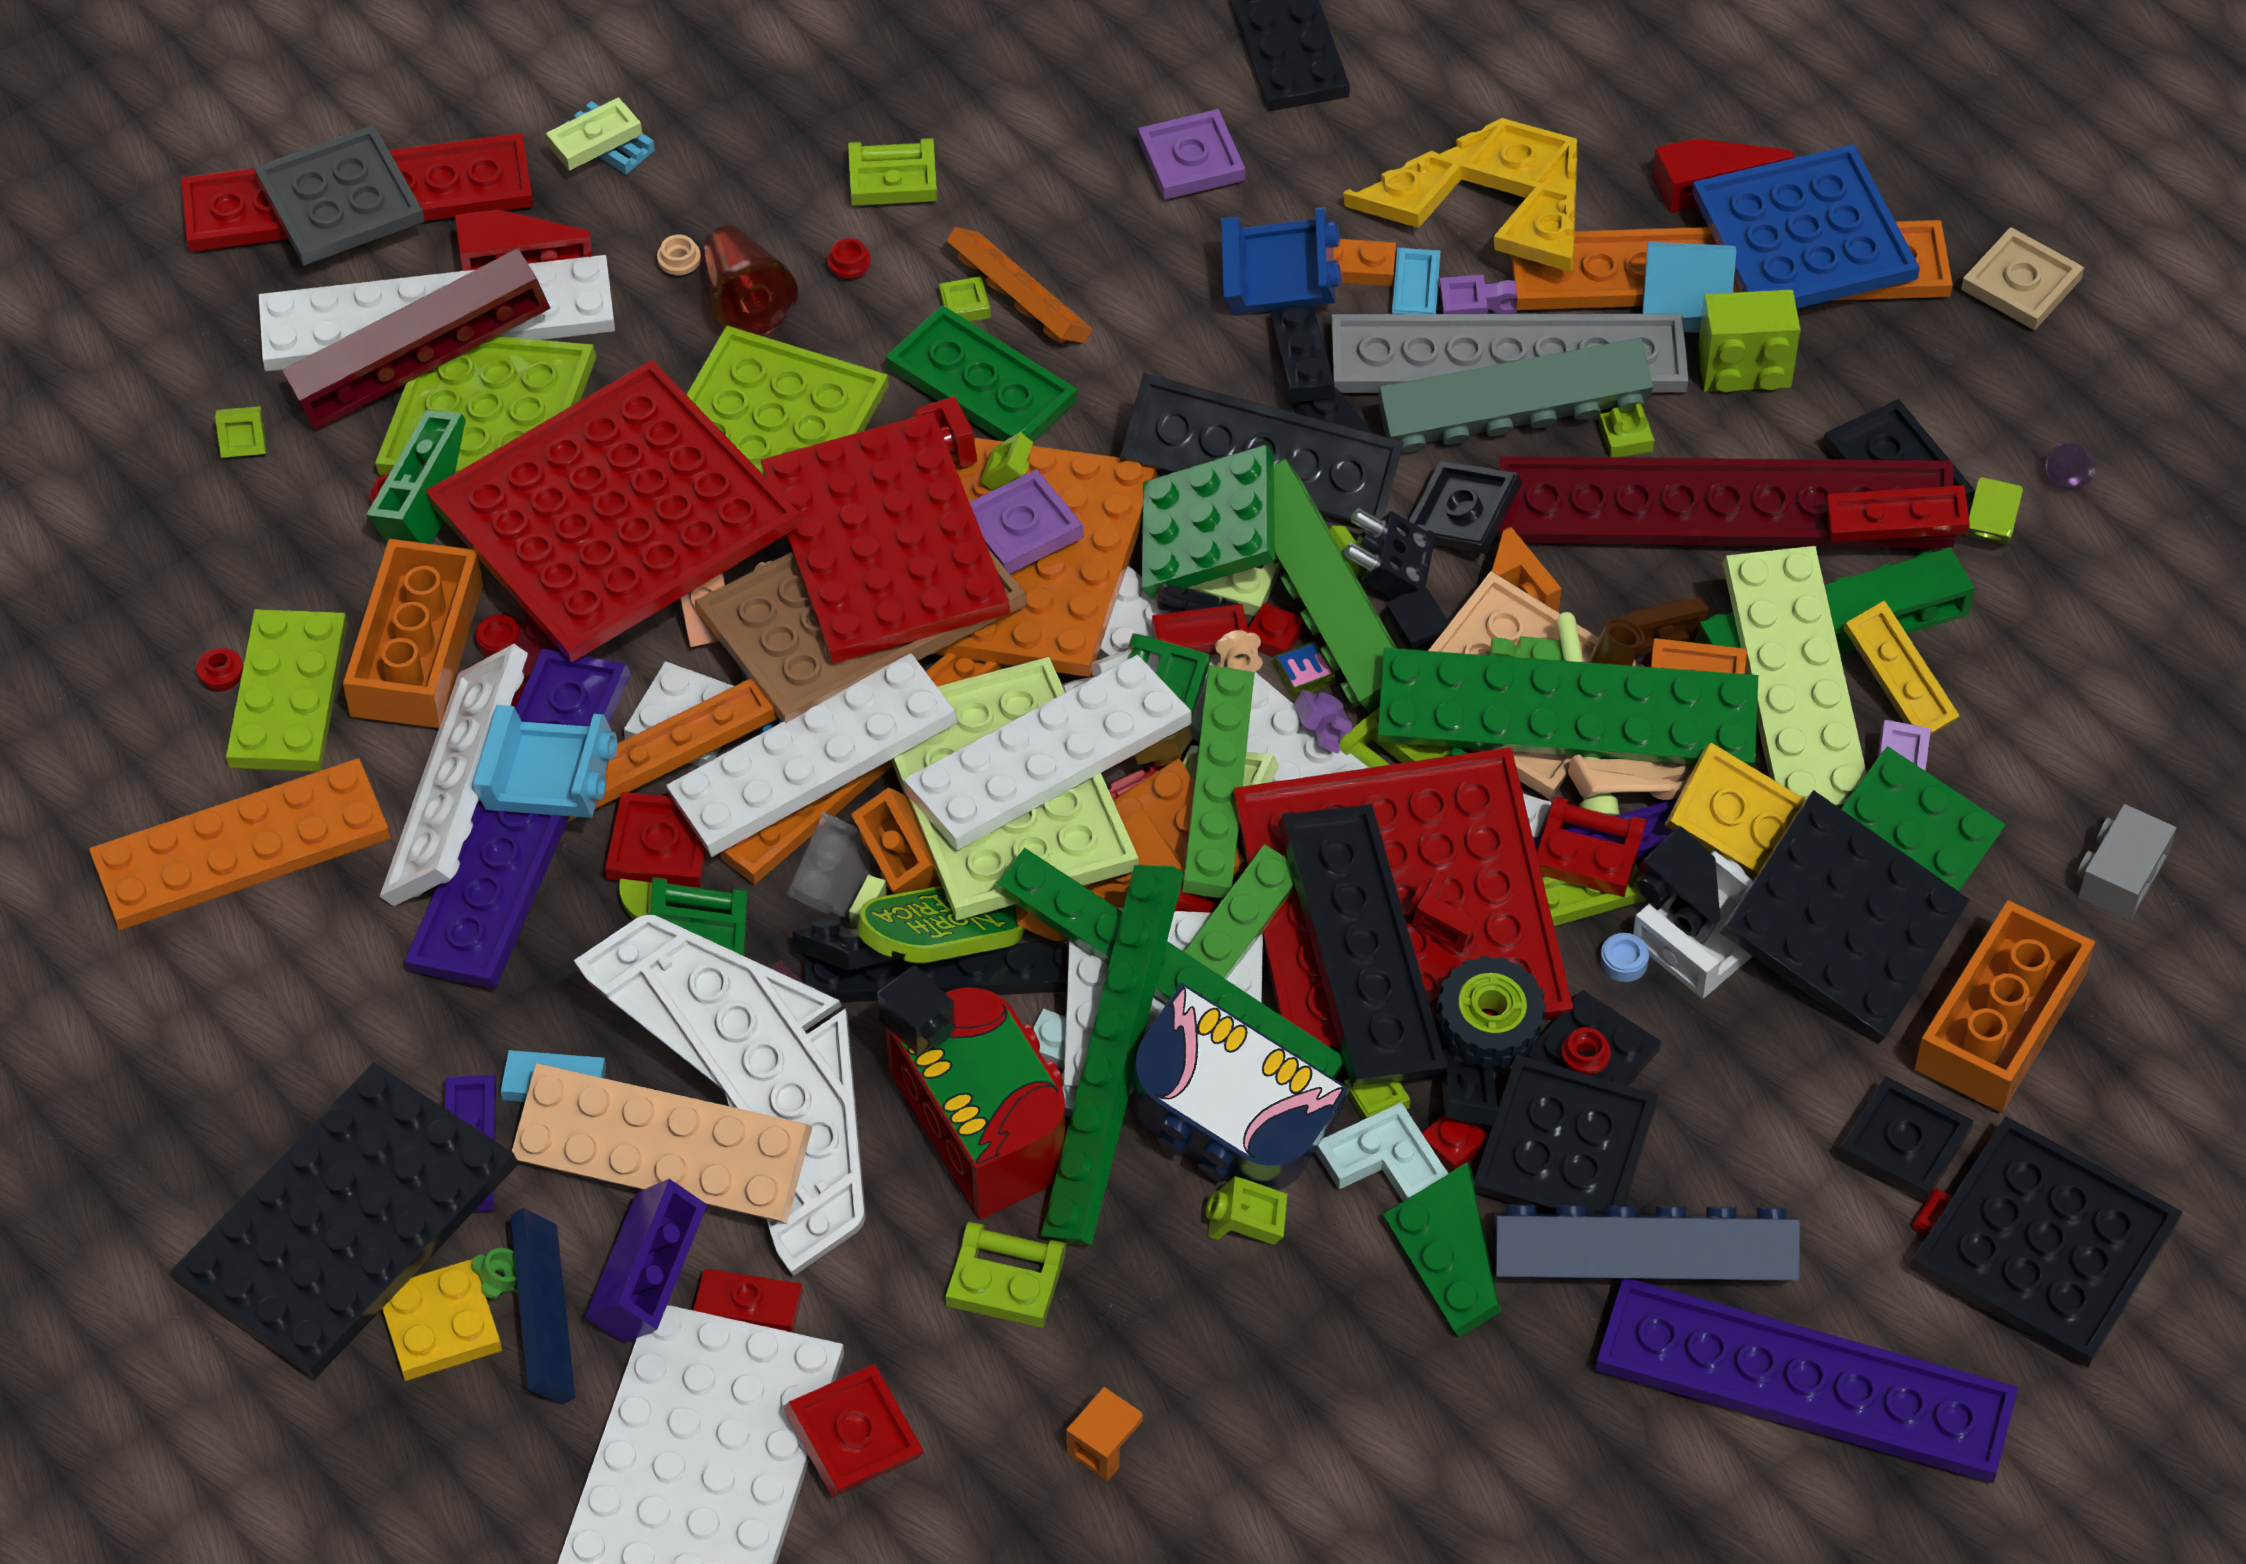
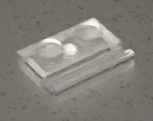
[786,812,877,923]

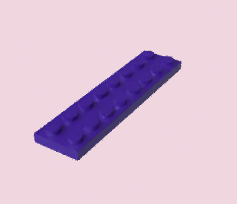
[404,649,631,989]
[1596,1278,2018,1483]

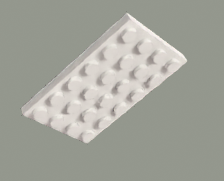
[557,1305,844,1564]

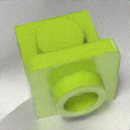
[1206,1176,1288,1245]

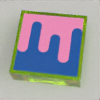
[1273,641,1335,699]

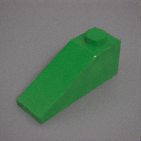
[366,410,466,544]

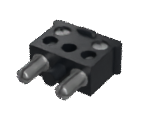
[1344,508,1436,600]

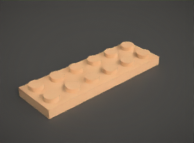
[512,1063,812,1224]

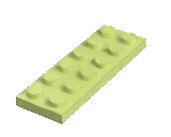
[1723,546,1867,809]

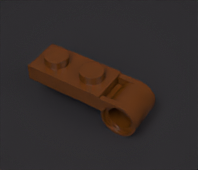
[1589,597,1710,666]

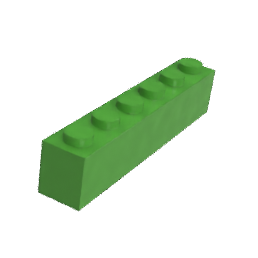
[1273,459,1397,714]

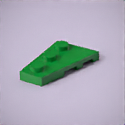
[1383,1162,1501,1338]

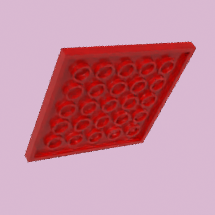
[425,360,802,663]
[1232,747,1573,1051]

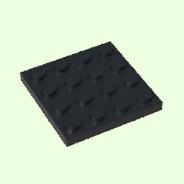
[1720,790,1970,1044]
[1910,1116,2183,1368]

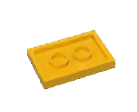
[1665,743,1805,879]

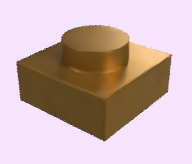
[1134,726,1193,766]

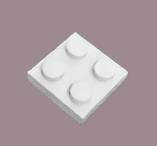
[624,661,734,767]

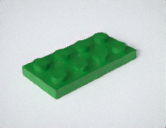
[885,305,1078,442]

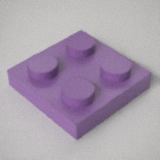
[1138,109,1246,200]
[970,469,1084,574]

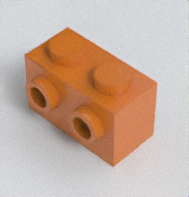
[851,788,941,894]

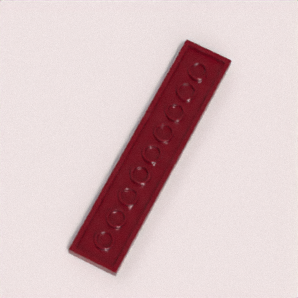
[1498,456,1955,548]

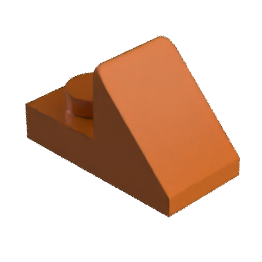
[1492,527,1562,613]

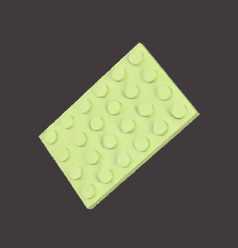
[891,657,1139,921]

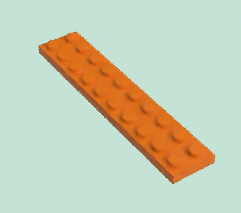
[1510,220,1953,310]

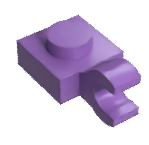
[1440,274,1517,314]
[1293,690,1352,754]

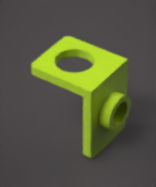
[1965,477,2023,546]

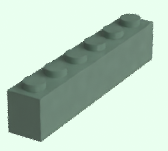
[1378,337,1653,453]

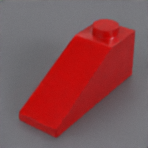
[1652,138,1795,213]
[455,210,593,271]

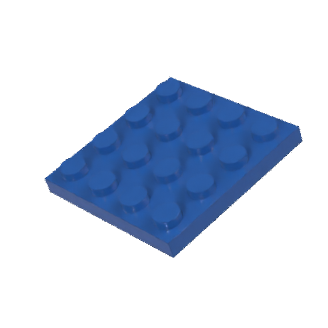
[1692,144,1920,308]

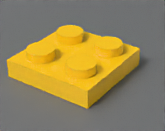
[382,1259,502,1381]

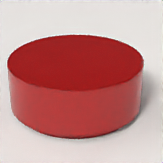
[476,614,521,658]

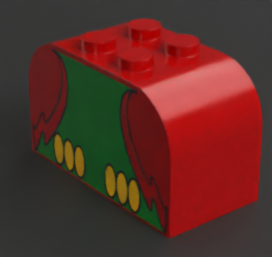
[885,987,1066,1220]

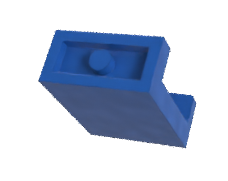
[1221,207,1342,316]

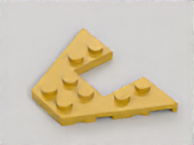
[1343,118,1578,272]

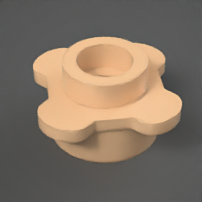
[1215,630,1263,672]

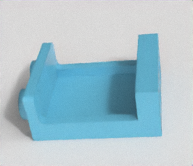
[472,705,617,818]

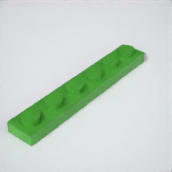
[1182,665,1255,899]

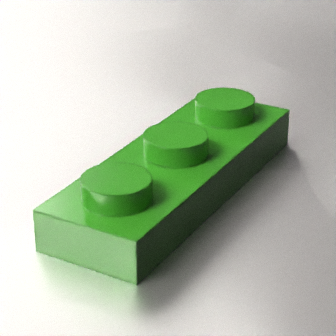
[1184,844,1295,980]

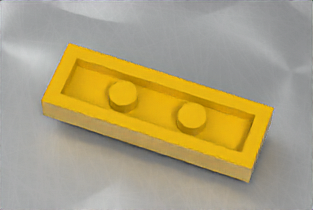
[1843,600,1960,736]

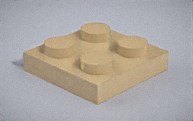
[1961,227,2084,330]

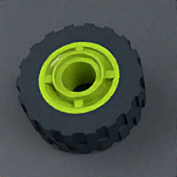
[1434,956,1546,1069]

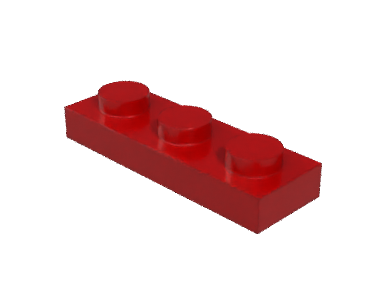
[1826,485,1970,542]

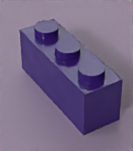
[585,1179,707,1343]

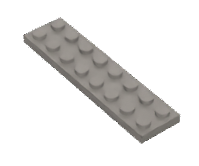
[1331,314,1688,393]

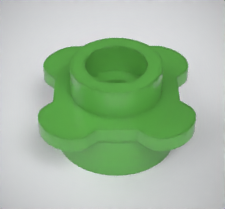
[471,1248,518,1299]

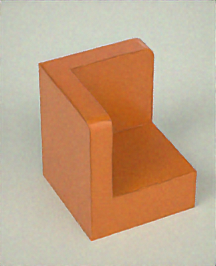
[1066,1387,1143,1482]

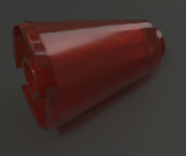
[704,225,798,335]

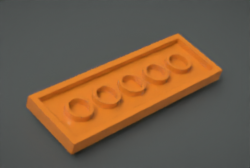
[89,758,391,931]

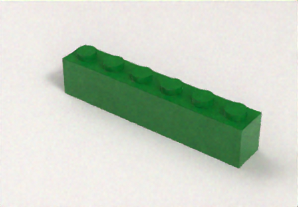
[1697,547,1975,674]

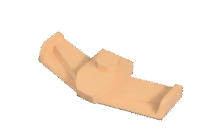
[1568,754,1756,800]

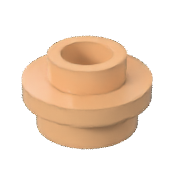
[657,235,701,275]

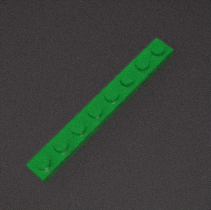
[996,847,1345,1079]
[1041,865,1184,1246]

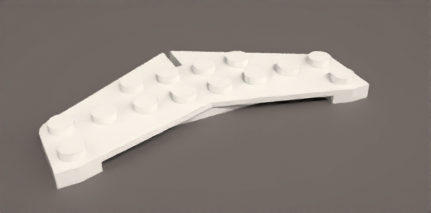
[574,915,866,1276]

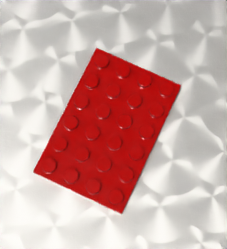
[760,412,1011,664]

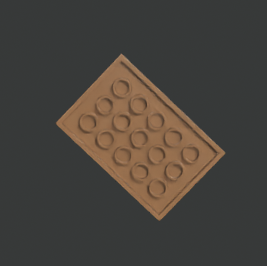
[695,548,1027,723]

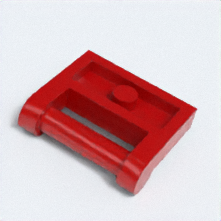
[1537,796,1647,897]

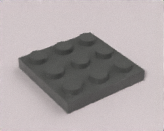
[254,125,425,266]

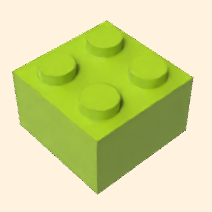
[1697,290,1801,392]

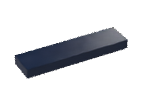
[511,1208,575,1405]

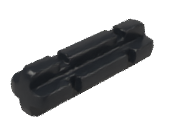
[1155,583,1239,613]

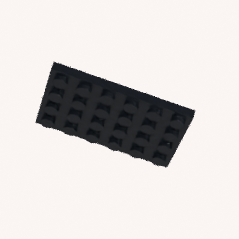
[170,1062,518,1379]

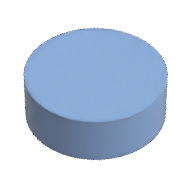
[1600,933,1649,982]

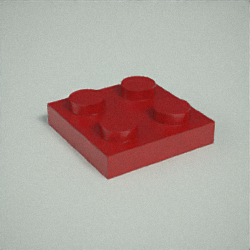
[605,792,708,888]
[783,1364,924,1498]

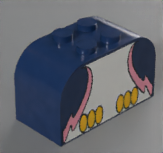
[1130,982,1349,1190]

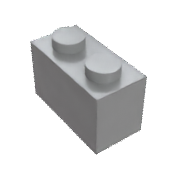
[2076,804,2177,922]

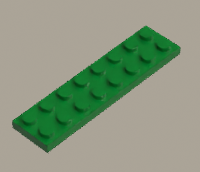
[1377,648,1759,767]

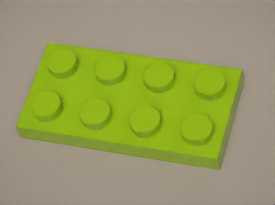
[226,609,348,772]

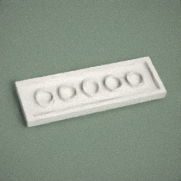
[379,644,528,906]
[666,653,958,857]
[903,655,1192,850]

